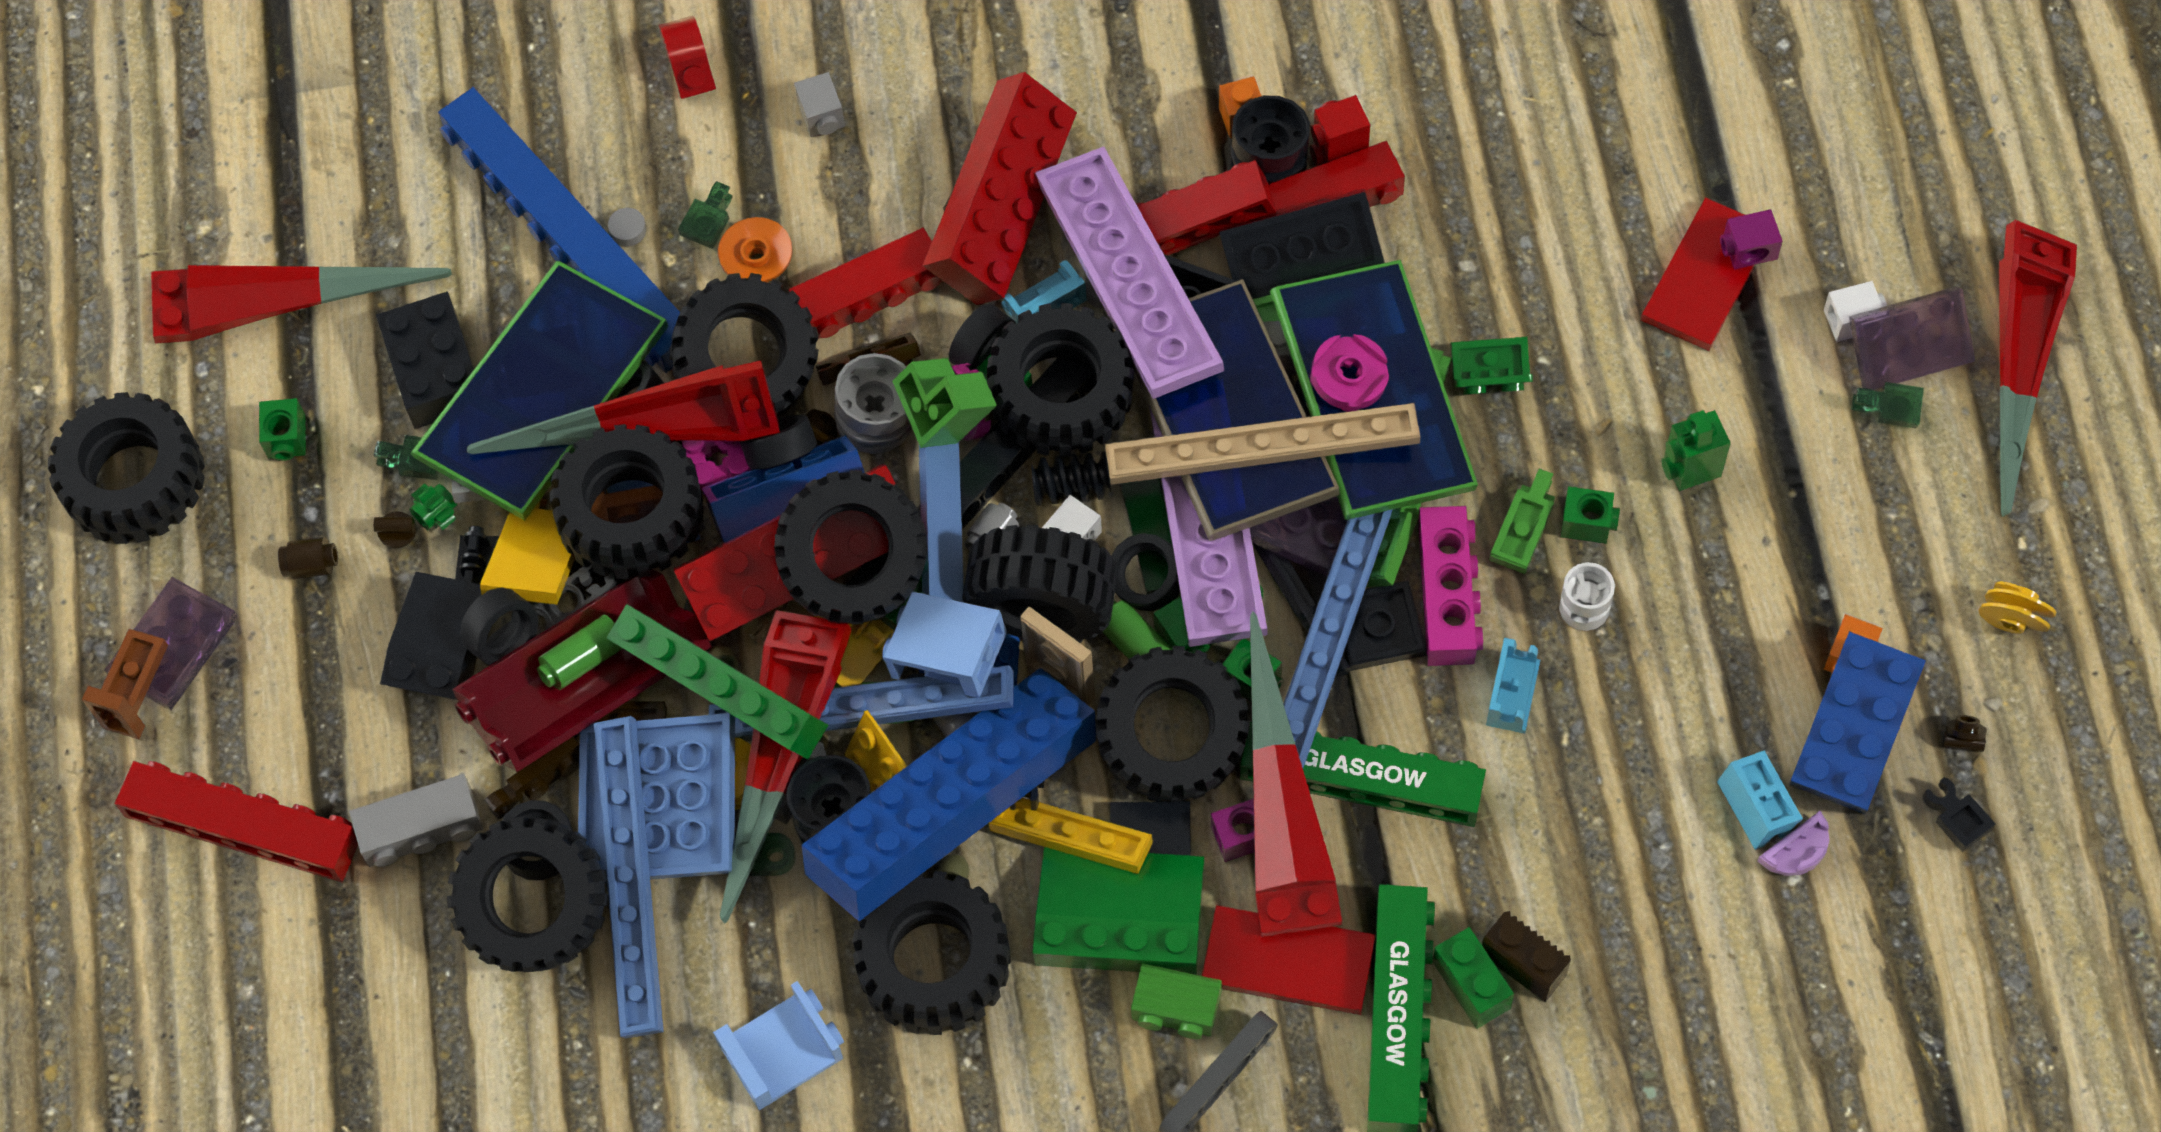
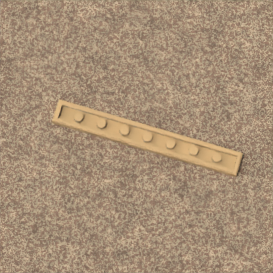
[1105,403,1421,485]

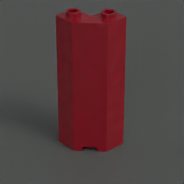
[452,569,711,772]

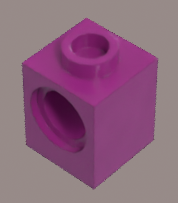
[1720,209,1783,269]
[1211,799,1254,862]

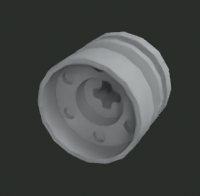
[834,353,912,454]

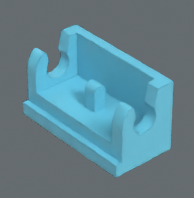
[1001,260,1087,324]
[1486,638,1540,734]
[1717,750,1803,850]

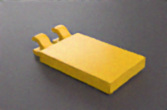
[480,498,575,605]

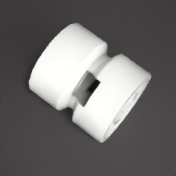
[1559,562,1615,631]

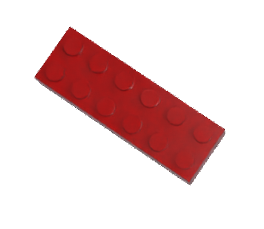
[922,72,1077,305]
[673,464,896,641]

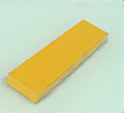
[989,797,1153,874]

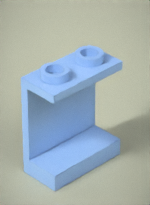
[882,592,1007,698]
[713,981,844,1110]

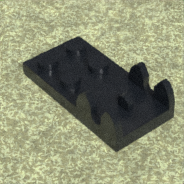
[1219,189,1385,299]

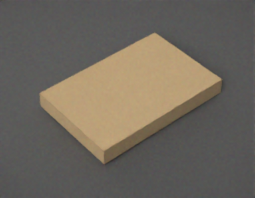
[1020,607,1095,706]

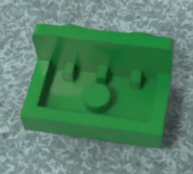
[1450,336,1533,395]

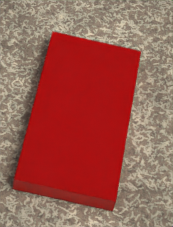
[1640,197,1755,351]
[1202,905,1376,1015]

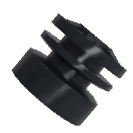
[1230,95,1310,185]
[787,755,872,844]

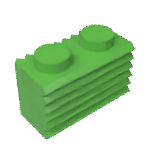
[1131,963,1222,1039]

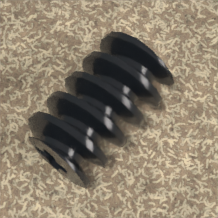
[1031,451,1111,506]

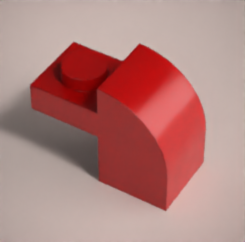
[658,15,716,99]

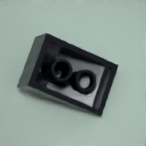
[380,572,481,700]

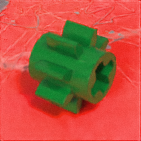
[409,483,458,531]

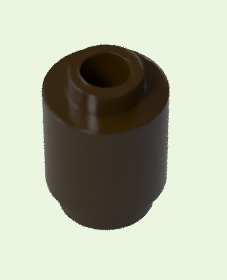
[278,537,338,580]

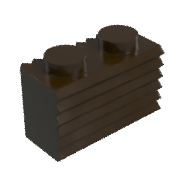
[1482,911,1571,1002]

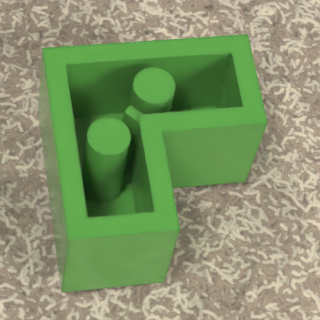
[892,358,997,448]

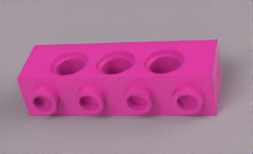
[1418,506,1483,666]

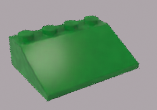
[1033,847,1204,975]

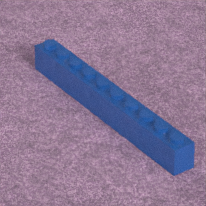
[438,87,680,373]

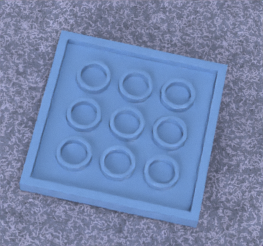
[578,713,735,883]

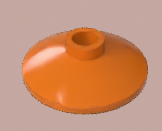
[718,217,793,282]

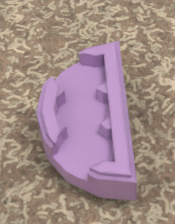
[1757,811,1829,876]

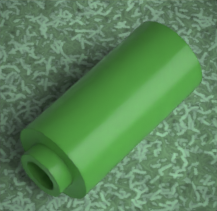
[1102,600,1173,659]
[537,615,623,690]

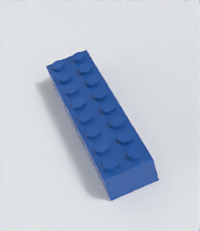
[801,668,1096,921]

